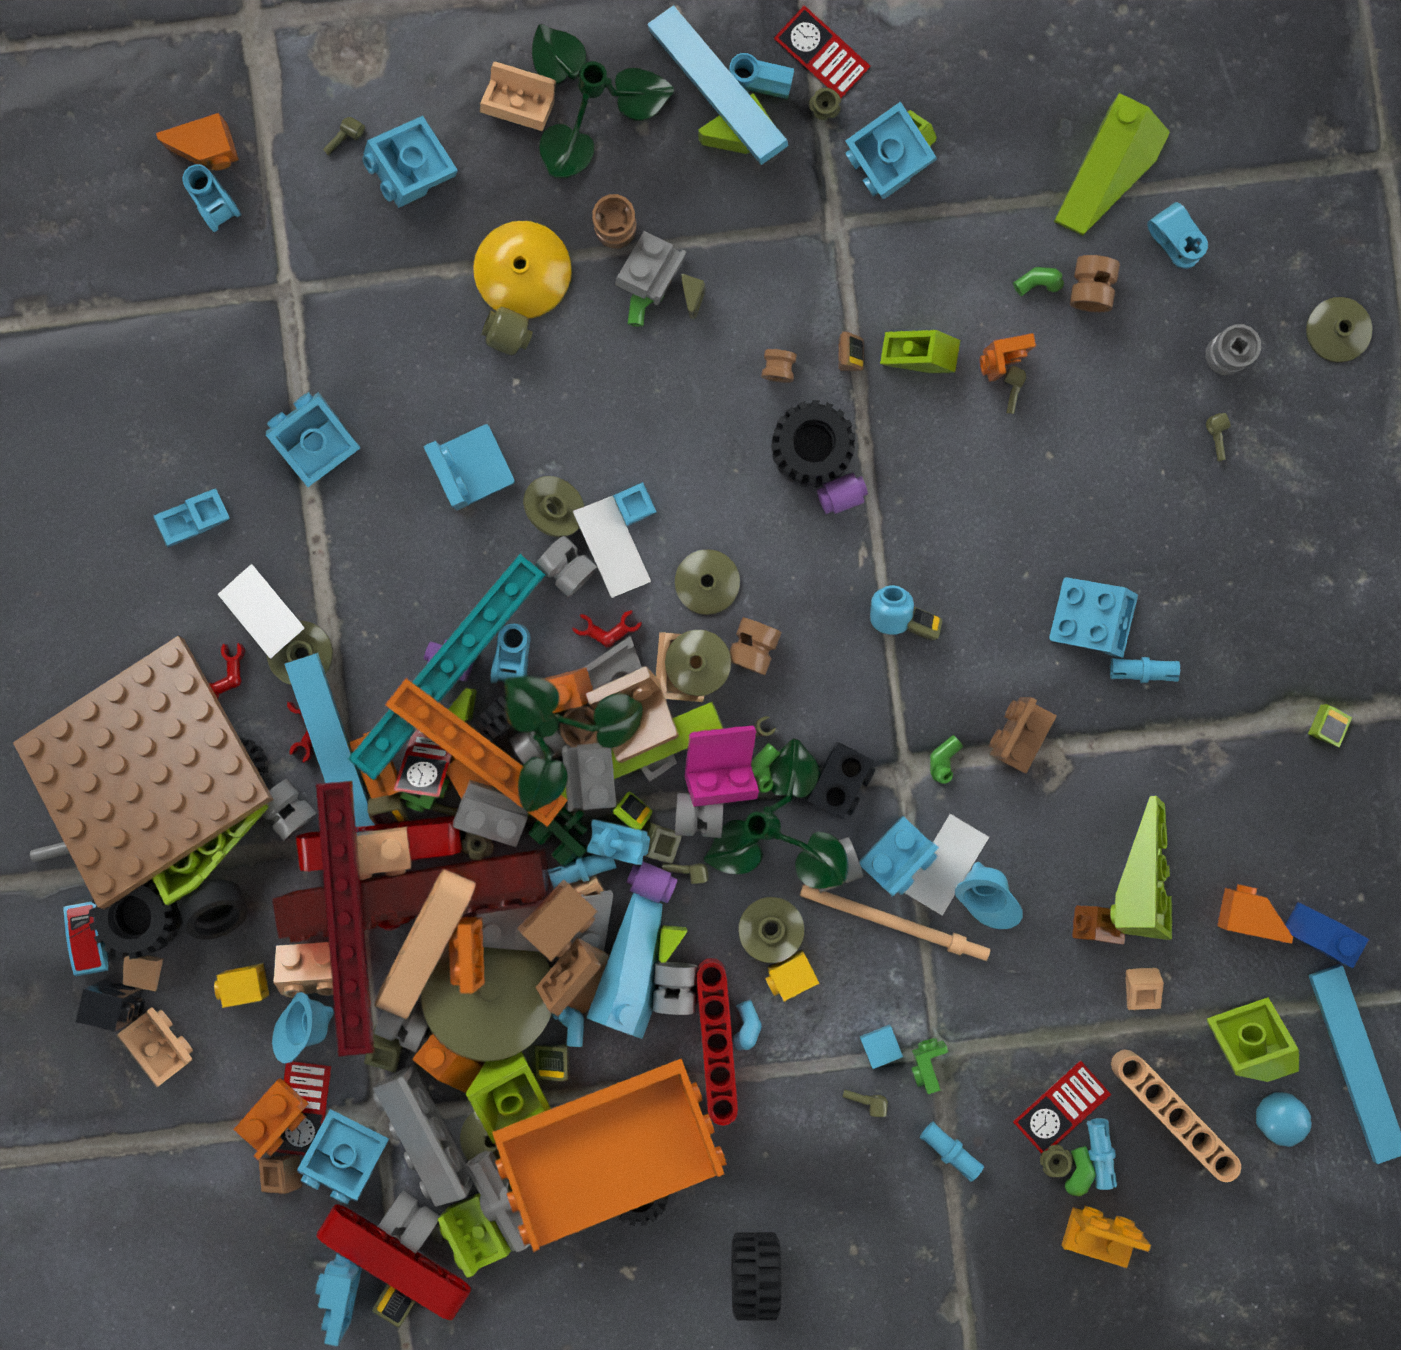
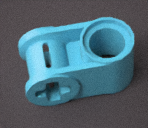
[183,164,242,232]
[1147,202,1208,269]
[491,624,531,684]

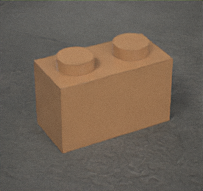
[517,879,598,961]

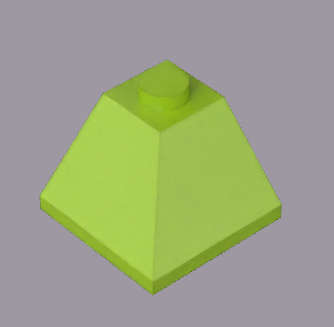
[1207,997,1299,1082]
[466,1052,551,1144]

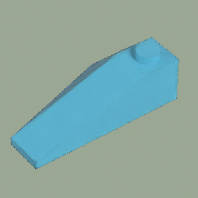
[586,893,663,1039]

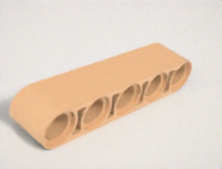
[374,869,475,1019]
[1111,1050,1241,1182]

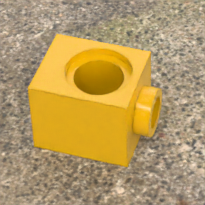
[765,950,819,1001]
[214,963,269,1008]

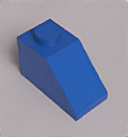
[1285,902,1369,968]

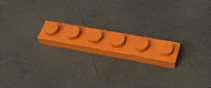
[385,678,568,827]

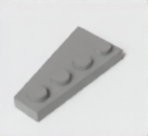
[584,636,677,782]
[475,890,613,951]

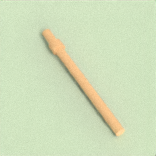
[799,884,990,961]

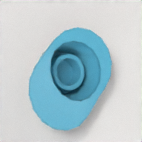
[955,862,1023,929]
[272,992,334,1063]

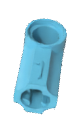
[729,53,794,99]

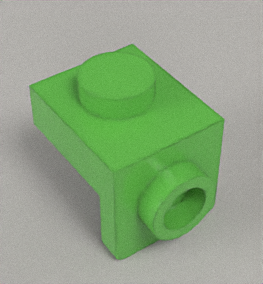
[399,773,451,812]
[911,1038,949,1094]

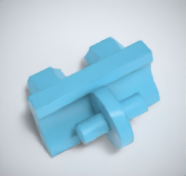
[587,819,650,865]

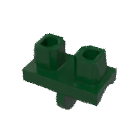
[529,808,588,866]

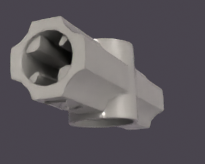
[465,1151,531,1252]

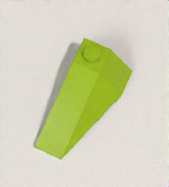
[1054,93,1170,236]
[1110,796,1172,940]
[153,804,269,905]

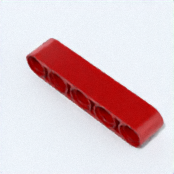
[295,816,462,871]
[697,958,738,1126]
[316,1204,471,1320]

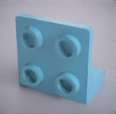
[423,424,515,511]
[1049,577,1138,658]
[859,816,939,896]

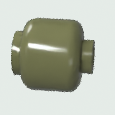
[481,307,533,356]

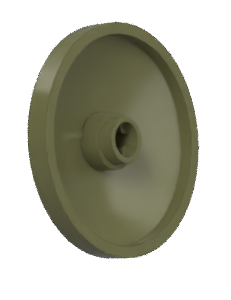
[421,941,552,1062]

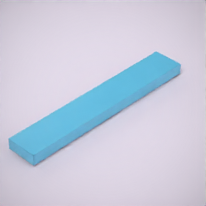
[647,5,788,165]
[285,653,375,827]
[1308,964,1401,1164]

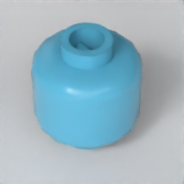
[870,585,914,635]

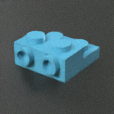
[845,101,937,200]
[363,116,458,208]
[266,392,360,487]
[297,1109,389,1205]
[315,1252,362,1346]

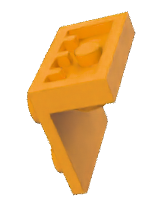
[1062,1206,1151,1268]

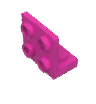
[684,725,759,807]

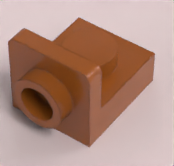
[1072,906,1125,945]

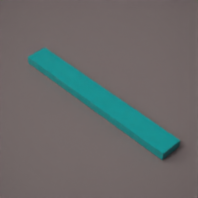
[348,554,546,781]

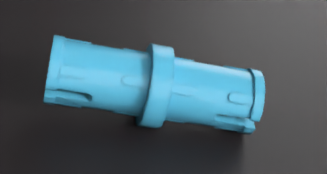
[1110,657,1180,683]
[548,854,617,889]
[1087,1118,1117,1190]
[920,1121,984,1182]

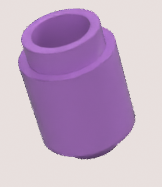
[817,472,868,514]
[626,861,678,903]

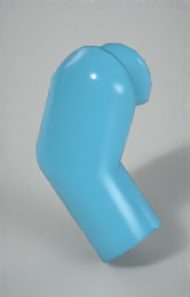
[732,1000,762,1051]
[551,1006,584,1047]

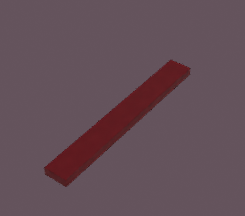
[316,781,375,1057]

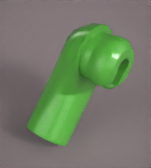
[1013,267,1064,296]
[628,294,665,327]
[930,735,963,784]
[751,742,780,793]
[1065,1146,1096,1197]

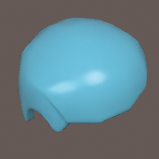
[1256,1092,1312,1147]

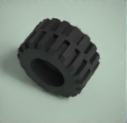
[771,400,856,488]
[89,878,183,959]
[731,1232,781,1321]

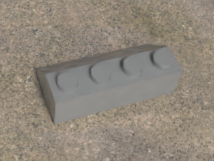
[373,1063,473,1207]

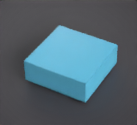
[613,482,657,526]
[859,1024,903,1069]

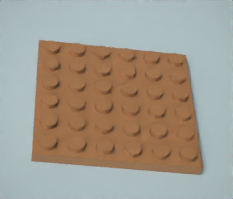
[13,635,274,909]

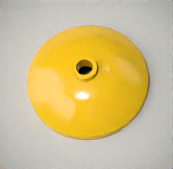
[474,221,571,319]

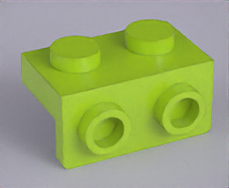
[438,1193,511,1278]

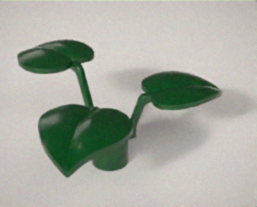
[532,24,674,178]
[505,676,643,812]
[704,738,848,889]

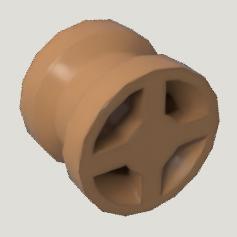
[761,349,797,383]

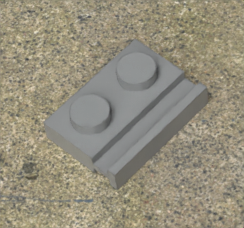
[615,231,687,306]
[562,743,616,811]
[453,780,528,847]

